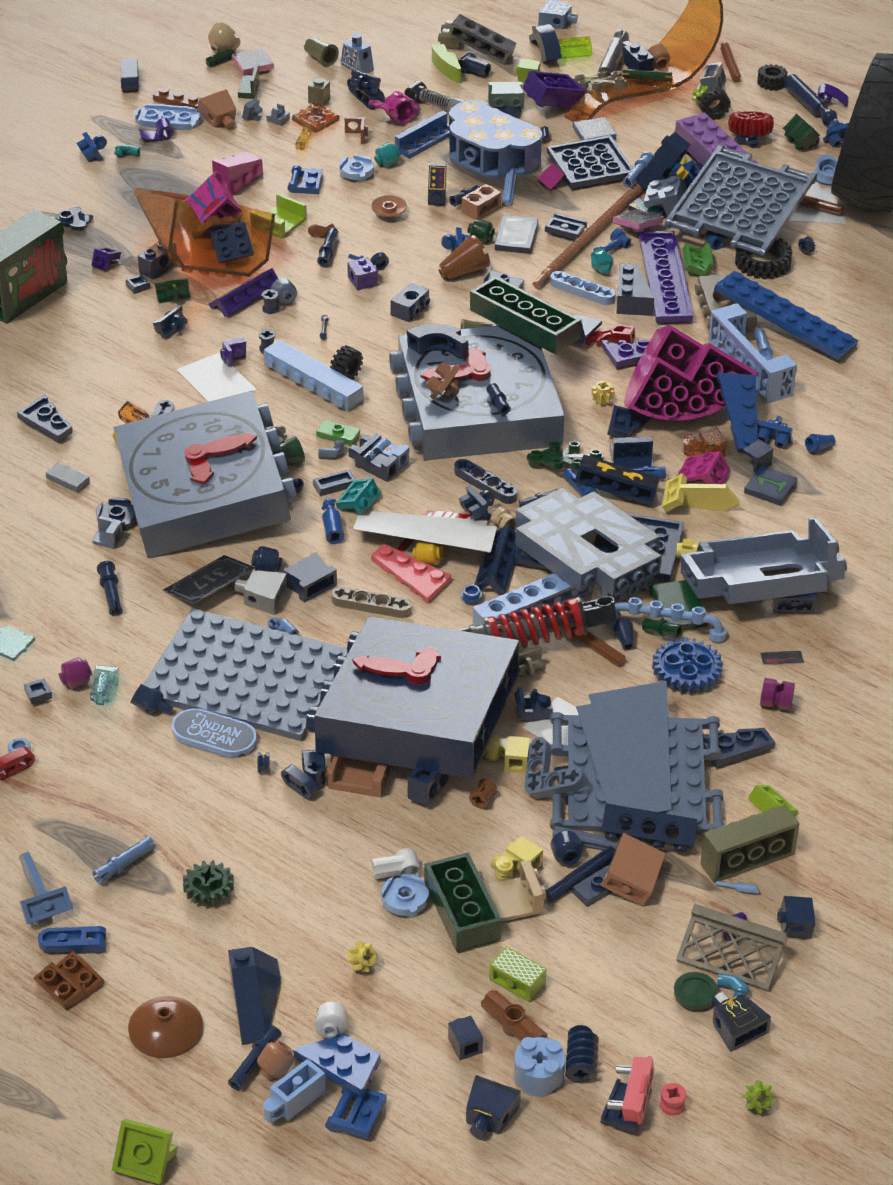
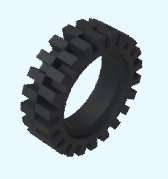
[735,238,792,280]

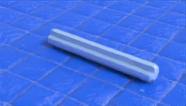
[502,165,516,206]

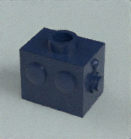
[777,896,816,939]

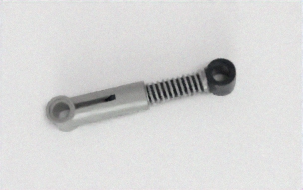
[404,80,500,113]

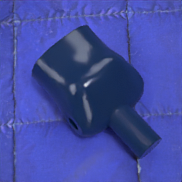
[130,684,173,715]

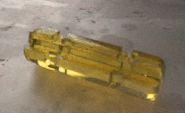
[295,126,312,150]

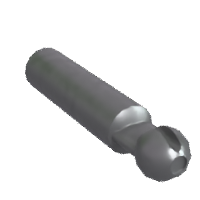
[597,30,629,76]

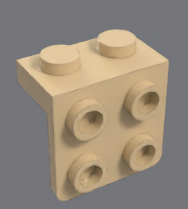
[485,860,546,921]

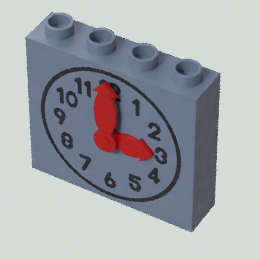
[389,325,565,461]
[113,390,298,558]

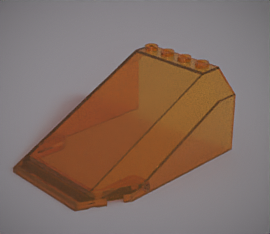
[133,187,276,279]

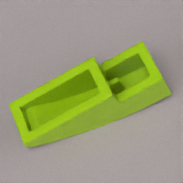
[432,44,461,83]

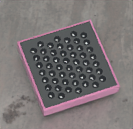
[232,48,274,75]
[613,210,663,232]

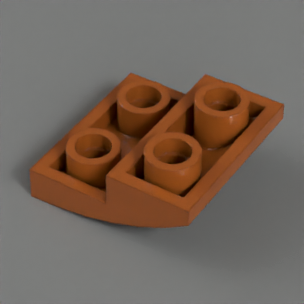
[34,951,105,1009]

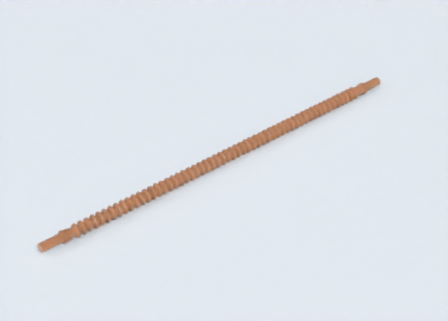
[533,182,644,288]

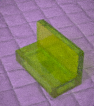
[558,36,593,59]

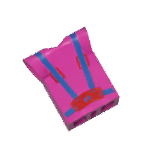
[184,171,242,228]

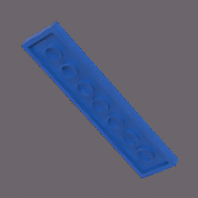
[714,271,859,360]

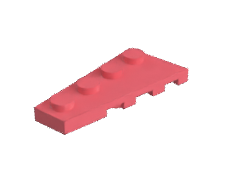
[371,544,451,604]

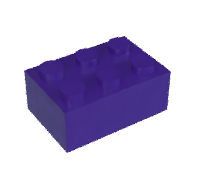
[522,71,585,109]

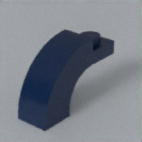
[407,324,469,360]

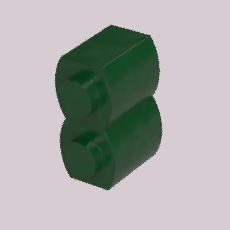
[782,113,820,150]

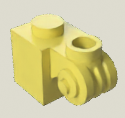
[484,735,530,773]
[491,836,543,881]

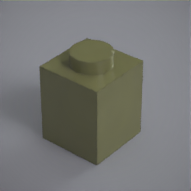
[308,78,330,106]

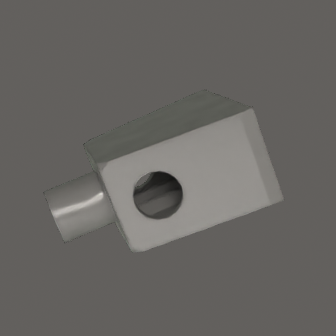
[235,571,287,615]

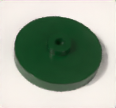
[674,972,718,1010]

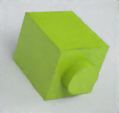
[515,59,541,82]

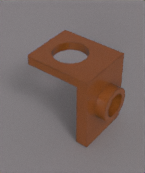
[344,117,368,144]

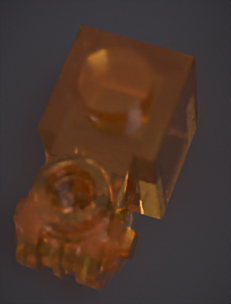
[683,427,727,457]

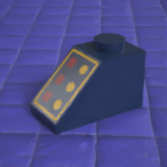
[428,164,447,205]

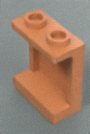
[325,755,392,798]
[601,833,666,906]

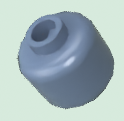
[271,278,297,305]

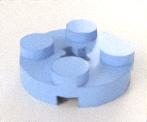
[339,155,374,183]
[382,874,429,918]

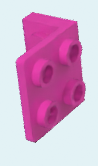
[677,451,730,484]

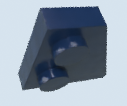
[607,405,650,438]

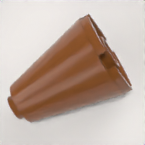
[438,235,490,280]

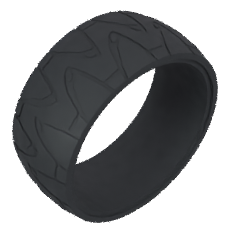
[831,53,893,212]

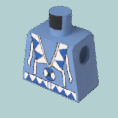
[538,0,578,29]
[341,33,374,73]

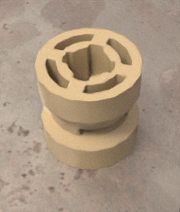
[491,507,517,531]

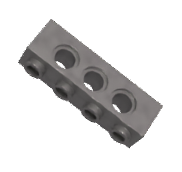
[448,14,517,65]

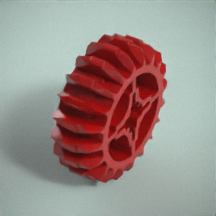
[728,111,774,136]

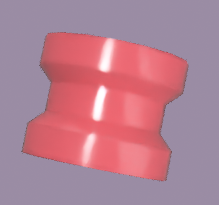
[660,1083,686,1116]

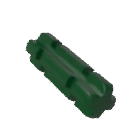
[206,49,235,67]

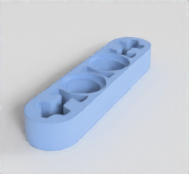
[550,271,615,305]

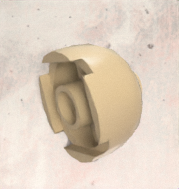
[208,22,241,53]

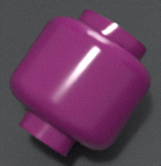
[58,657,92,689]

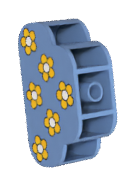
[449,101,542,178]

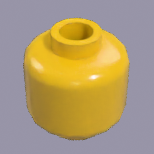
[412,540,445,566]

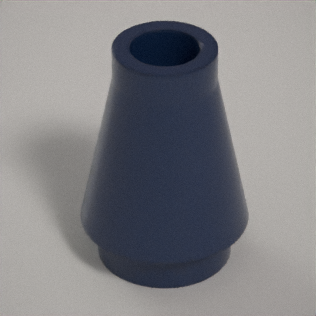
[613,618,635,650]

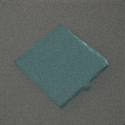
[0,624,35,661]

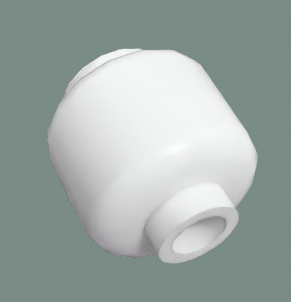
[315,1002,348,1038]

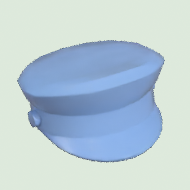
[813,154,838,184]

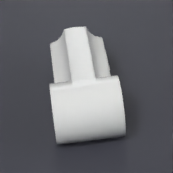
[372,848,421,879]

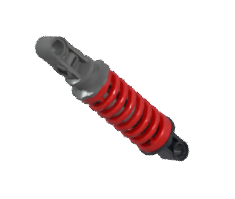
[456,596,617,648]

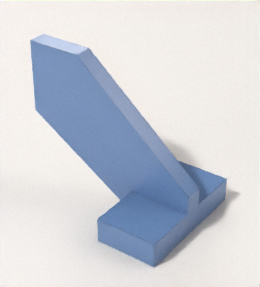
[19,852,73,925]

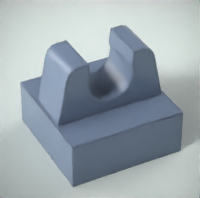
[242,97,263,121]
[267,103,290,126]

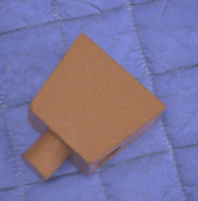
[197,89,236,129]

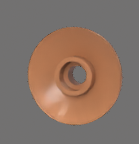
[371,195,407,217]

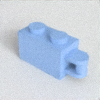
[263,1059,326,1122]

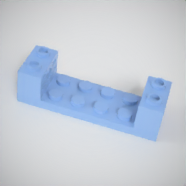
[708,303,797,404]

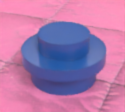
[461,584,482,604]

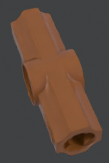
[481,990,548,1041]

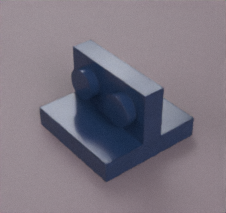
[609,436,654,468]

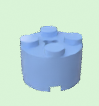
[514,1037,565,1097]

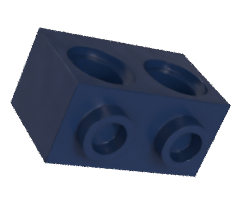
[408,768,449,806]

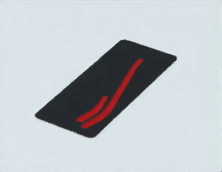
[760,651,804,665]

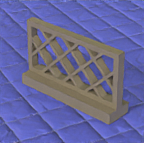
[676,904,787,991]

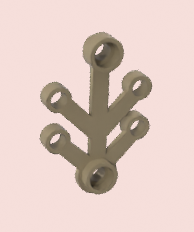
[574,70,627,90]

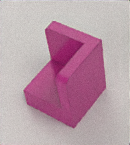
[537,163,564,190]

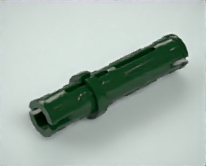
[622,68,673,82]

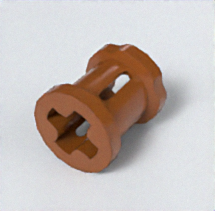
[469,778,497,809]

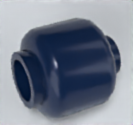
[251,546,283,572]
[550,830,583,865]

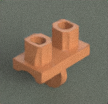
[425,362,460,400]

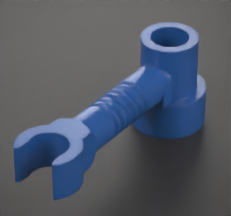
[593,228,632,252]
[704,231,729,250]

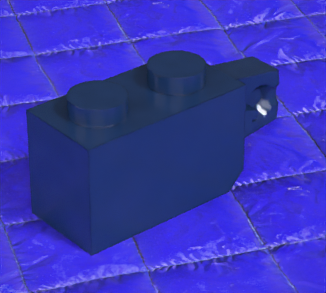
[622,41,654,71]

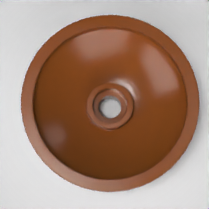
[128,996,203,1058]

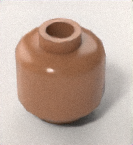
[648,44,670,69]
[257,1040,294,1080]

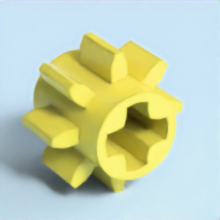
[591,381,615,405]
[676,538,699,558]
[347,942,378,972]

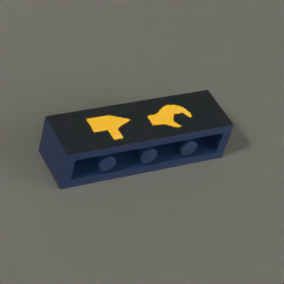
[575,454,660,506]

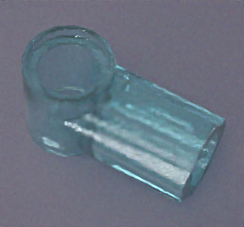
[90,665,120,705]

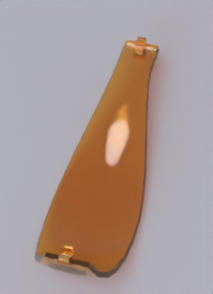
[564,0,724,122]

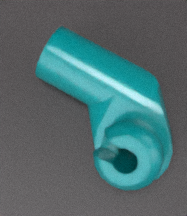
[114,145,140,157]

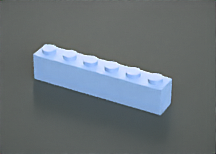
[264,339,363,412]

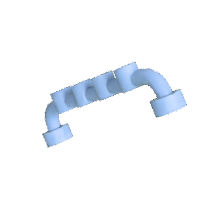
[605,597,727,642]

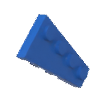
[716,372,758,451]

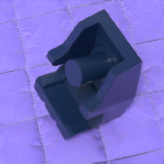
[514,686,553,721]

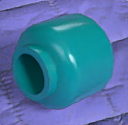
[374,142,401,168]

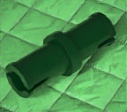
[642,618,684,638]

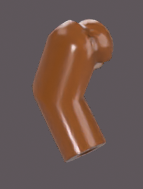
[308,222,335,238]

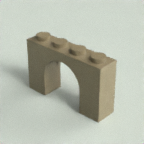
[695,274,757,332]

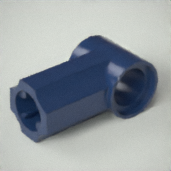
[458,52,491,78]

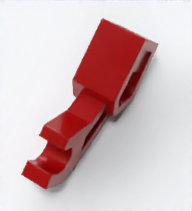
[586,324,636,347]

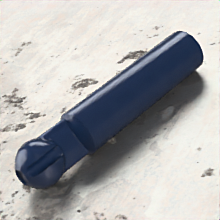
[784,74,838,126]

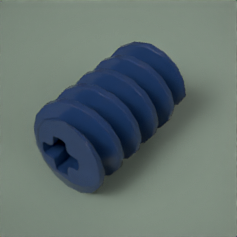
[565,1025,599,1081]

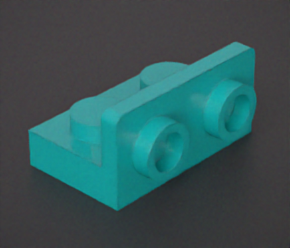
[335,478,381,516]

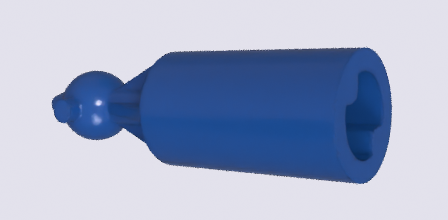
[321,497,344,544]

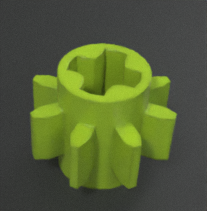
[692,85,708,106]
[742,1080,776,1114]

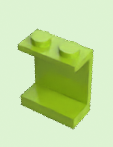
[252,193,307,239]

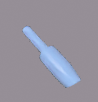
[716,881,761,894]

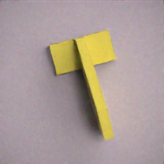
[662,473,740,512]

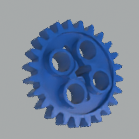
[652,637,723,693]

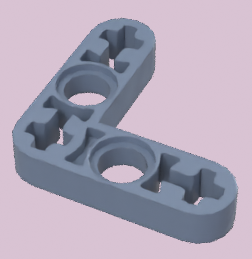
[525,737,587,799]

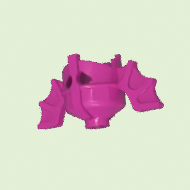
[369,91,419,125]

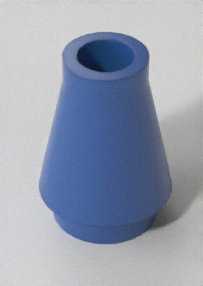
[805,434,836,453]

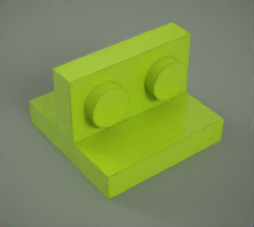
[111,1118,178,1185]

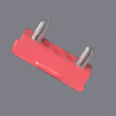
[607,1056,655,1124]

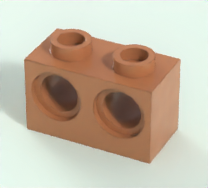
[462,184,501,220]

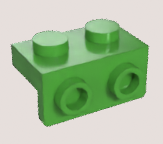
[682,243,714,276]

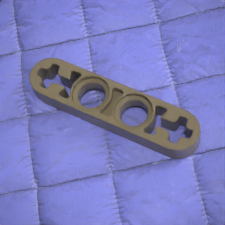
[332,587,411,618]

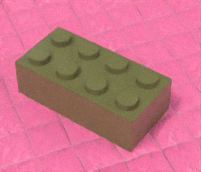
[700,805,800,883]

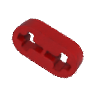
[0,747,35,779]

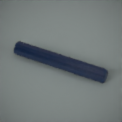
[545,846,616,902]

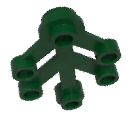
[527,441,604,470]

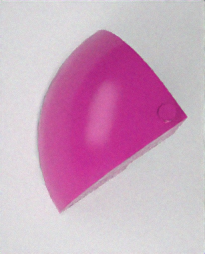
[624,325,758,421]

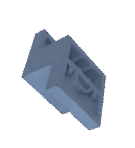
[643,176,687,220]

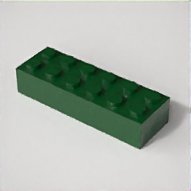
[470,276,581,354]

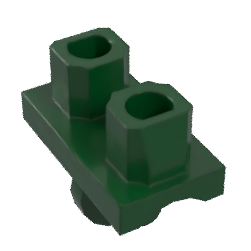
[155,278,191,302]

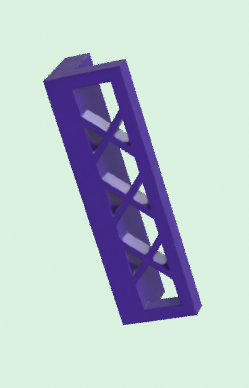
[209,268,278,317]

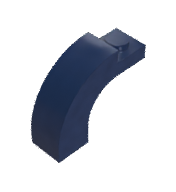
[529,24,562,63]

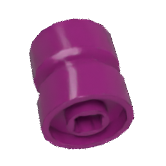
[760,678,795,711]

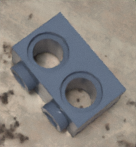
[700,62,727,90]

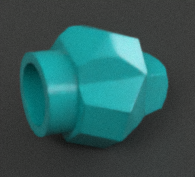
[591,248,613,274]

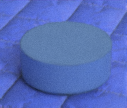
[8,738,31,753]

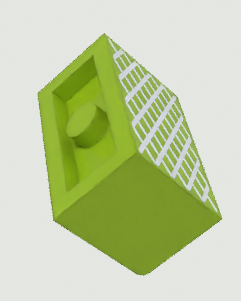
[489,946,547,1002]

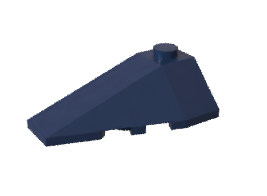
[228,947,281,1045]

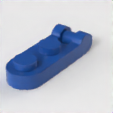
[38,926,107,954]

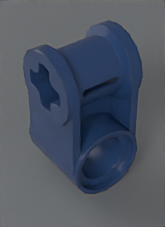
[301,749,325,790]

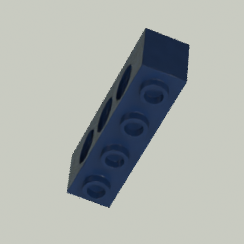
[600,803,698,852]

